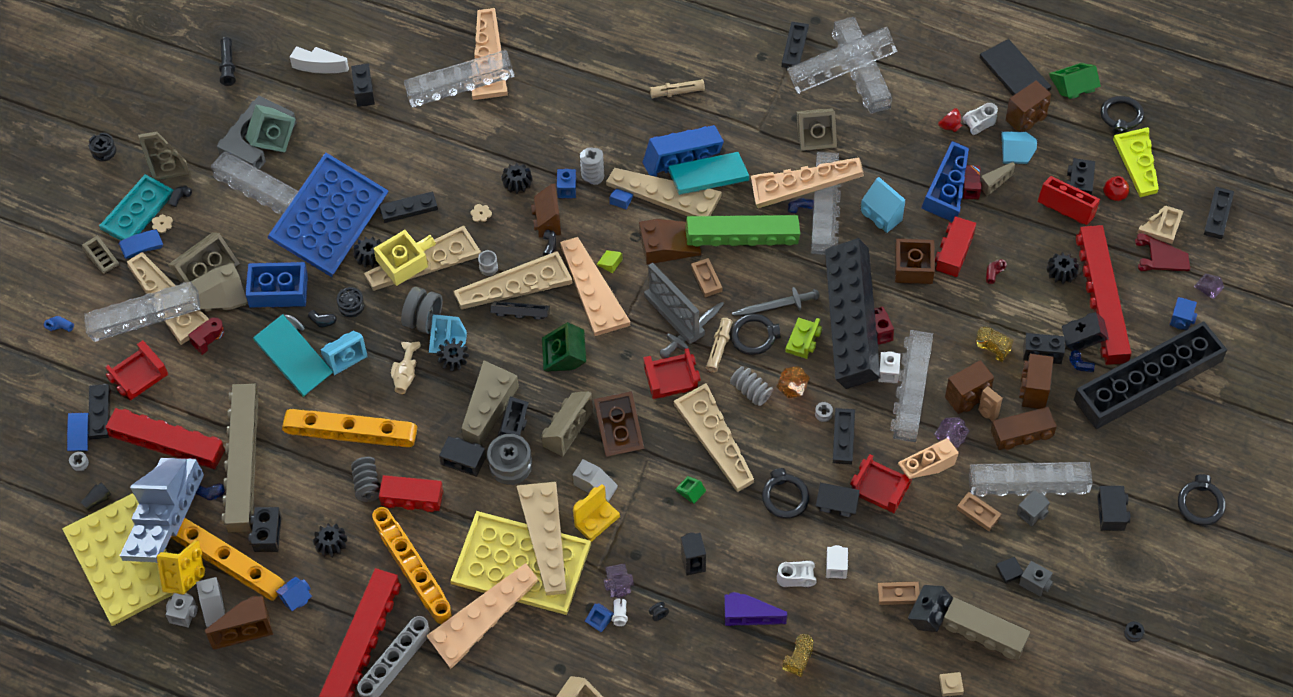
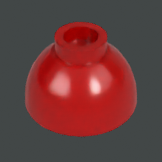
[938,108,962,133]
[1103,176,1129,201]

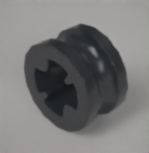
[649,602,669,621]
[1124,621,1144,642]

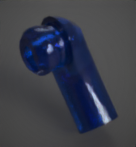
[788,198,814,213]
[1069,350,1095,373]
[196,483,225,501]

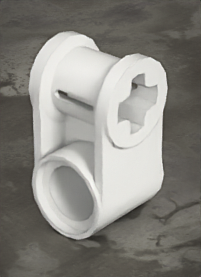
[962,103,998,135]
[777,561,817,587]

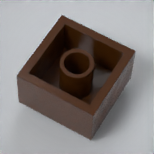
[1005,80,1051,132]
[895,239,935,284]
[1019,354,1053,409]
[945,360,994,414]

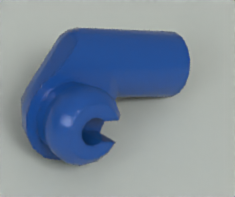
[44,316,74,332]

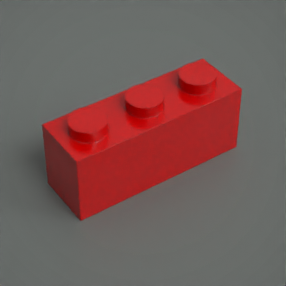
[1037,176,1100,225]
[935,216,976,277]
[379,475,443,512]

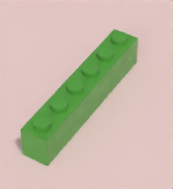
[685,215,800,246]

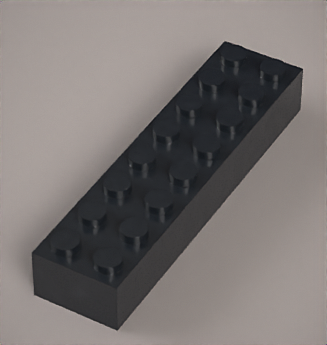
[825,238,881,389]
[1074,321,1227,429]

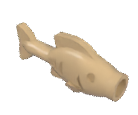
[391,342,421,394]

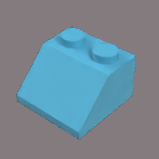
[861,177,905,233]
[320,331,368,375]

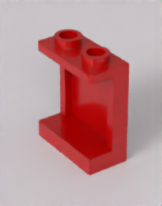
[105,340,168,401]
[643,348,701,399]
[850,454,912,514]

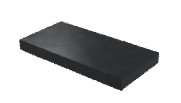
[979,39,1052,96]

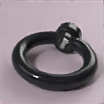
[1100,96,1144,135]
[731,314,781,355]
[762,468,810,519]
[1178,474,1226,526]

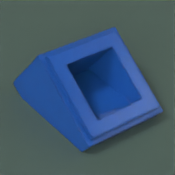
[609,189,634,210]
[585,604,614,632]

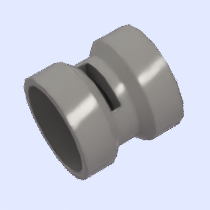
[478,250,498,276]

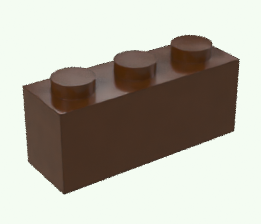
[991,407,1057,450]

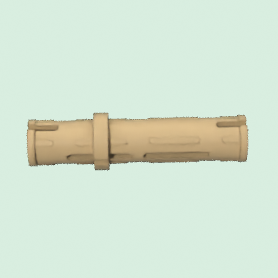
[650,79,705,98]
[706,318,733,373]

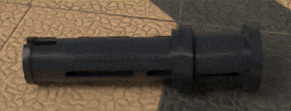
[219,37,236,86]

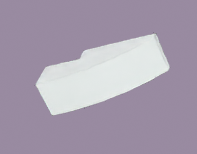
[290,46,349,74]

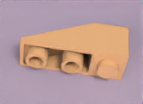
[898,438,959,479]

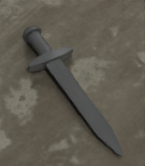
[732,287,820,316]
[660,302,724,359]

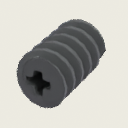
[351,457,380,502]

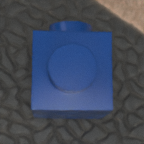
[557,169,577,198]
[1170,297,1198,330]
[276,577,312,611]

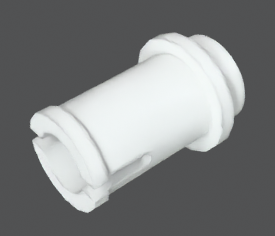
[612,599,628,626]

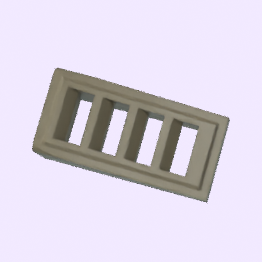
[980,162,1015,196]
[82,235,119,274]

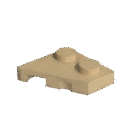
[1138,206,1183,244]

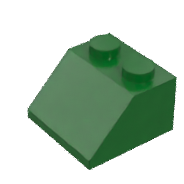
[1049,63,1101,99]

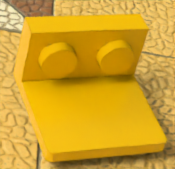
[573,484,620,542]
[157,540,205,595]

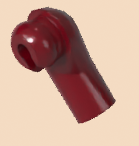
[986,259,1007,284]

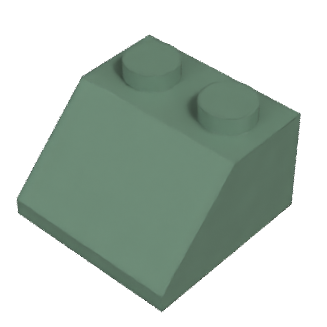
[245,105,296,152]

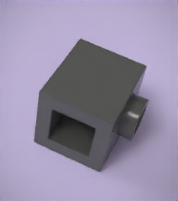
[1017,490,1050,527]
[1019,561,1053,597]

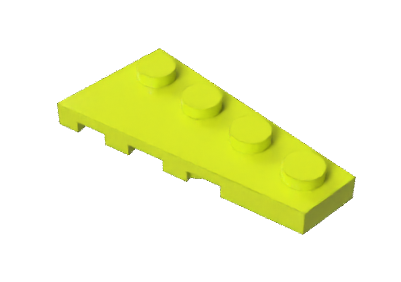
[1113,127,1158,197]

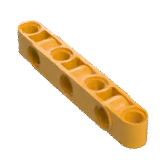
[282,409,418,447]
[372,507,452,624]
[171,518,286,601]

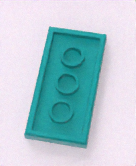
[668,152,749,195]
[99,174,173,241]
[253,314,333,397]

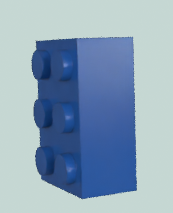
[246,262,308,308]

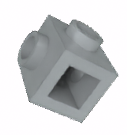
[165,593,198,628]

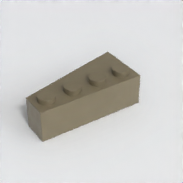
[461,361,519,446]

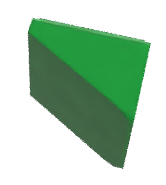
[675,476,706,503]

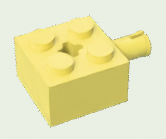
[373,230,436,286]

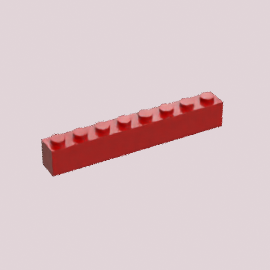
[1076,225,1132,365]
[319,568,401,697]

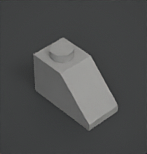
[573,459,618,502]
[196,577,225,628]

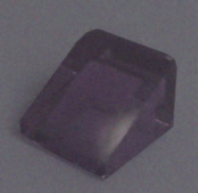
[1195,273,1224,299]

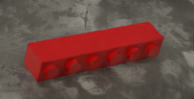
[105,408,225,470]

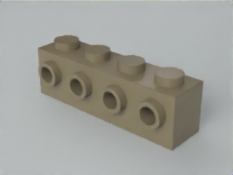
[942,597,1030,660]

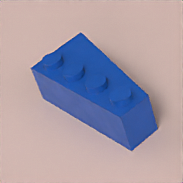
[642,125,724,177]
[921,141,969,222]

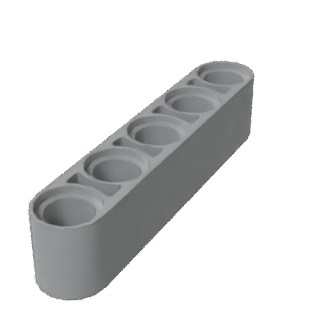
[357,616,430,697]

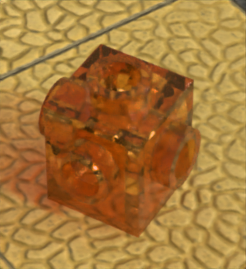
[776,366,810,398]

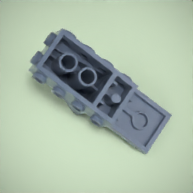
[120,458,204,563]

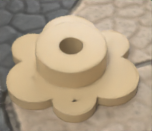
[471,204,492,222]
[152,214,173,233]

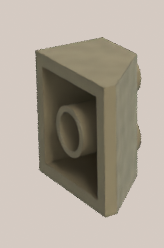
[796,108,837,151]

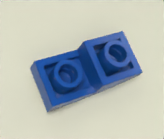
[119,229,163,259]
[67,413,88,452]

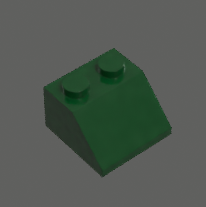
[542,322,586,372]

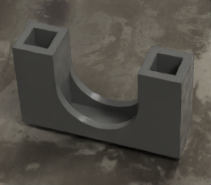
[217,96,297,174]

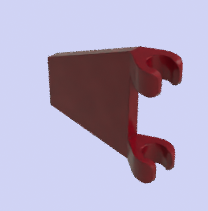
[1135,233,1190,271]

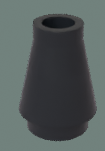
[81,482,111,511]

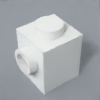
[878,352,900,383]
[826,545,848,579]

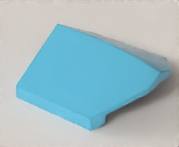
[1001,132,1037,164]
[429,315,467,355]

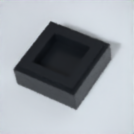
[996,557,1024,584]

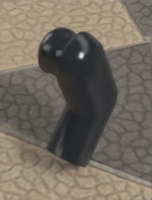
[168,185,192,207]
[543,230,556,256]
[308,310,337,327]

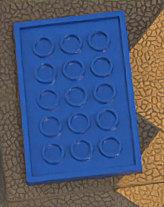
[268,152,388,277]

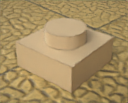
[939,672,964,697]

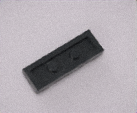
[781,22,809,70]
[1204,187,1234,239]
[379,191,438,223]
[491,301,550,320]
[88,384,110,440]
[832,408,855,465]

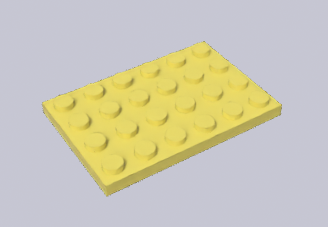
[62,493,174,626]
[451,511,591,615]

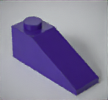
[724,592,787,626]

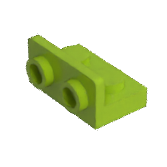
[786,318,822,359]

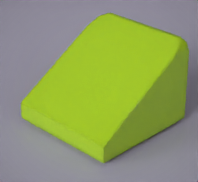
[597,250,623,273]

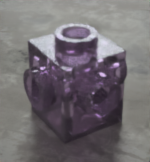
[934,417,970,448]
[603,563,634,598]

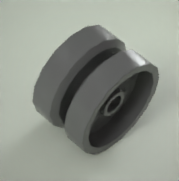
[401,286,443,334]
[487,434,532,485]

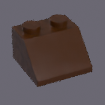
[531,184,561,238]

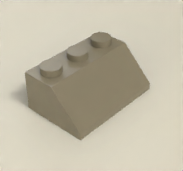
[168,232,240,285]
[541,391,593,457]

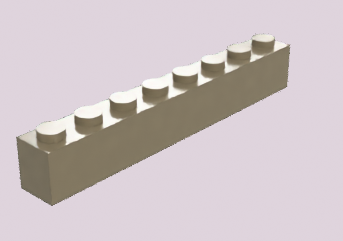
[222,383,259,532]

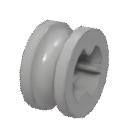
[815,402,833,422]
[69,452,89,471]

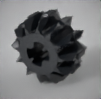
[501,162,533,194]
[353,236,382,268]
[1046,252,1079,284]
[436,338,469,371]
[313,523,348,558]

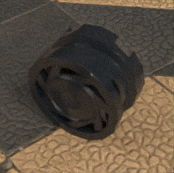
[88,133,116,161]
[336,287,365,317]

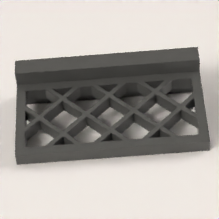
[644,263,705,344]

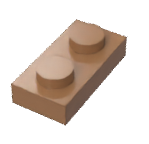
[691,258,722,297]
[979,386,1003,422]
[957,492,1002,531]
[877,582,920,605]

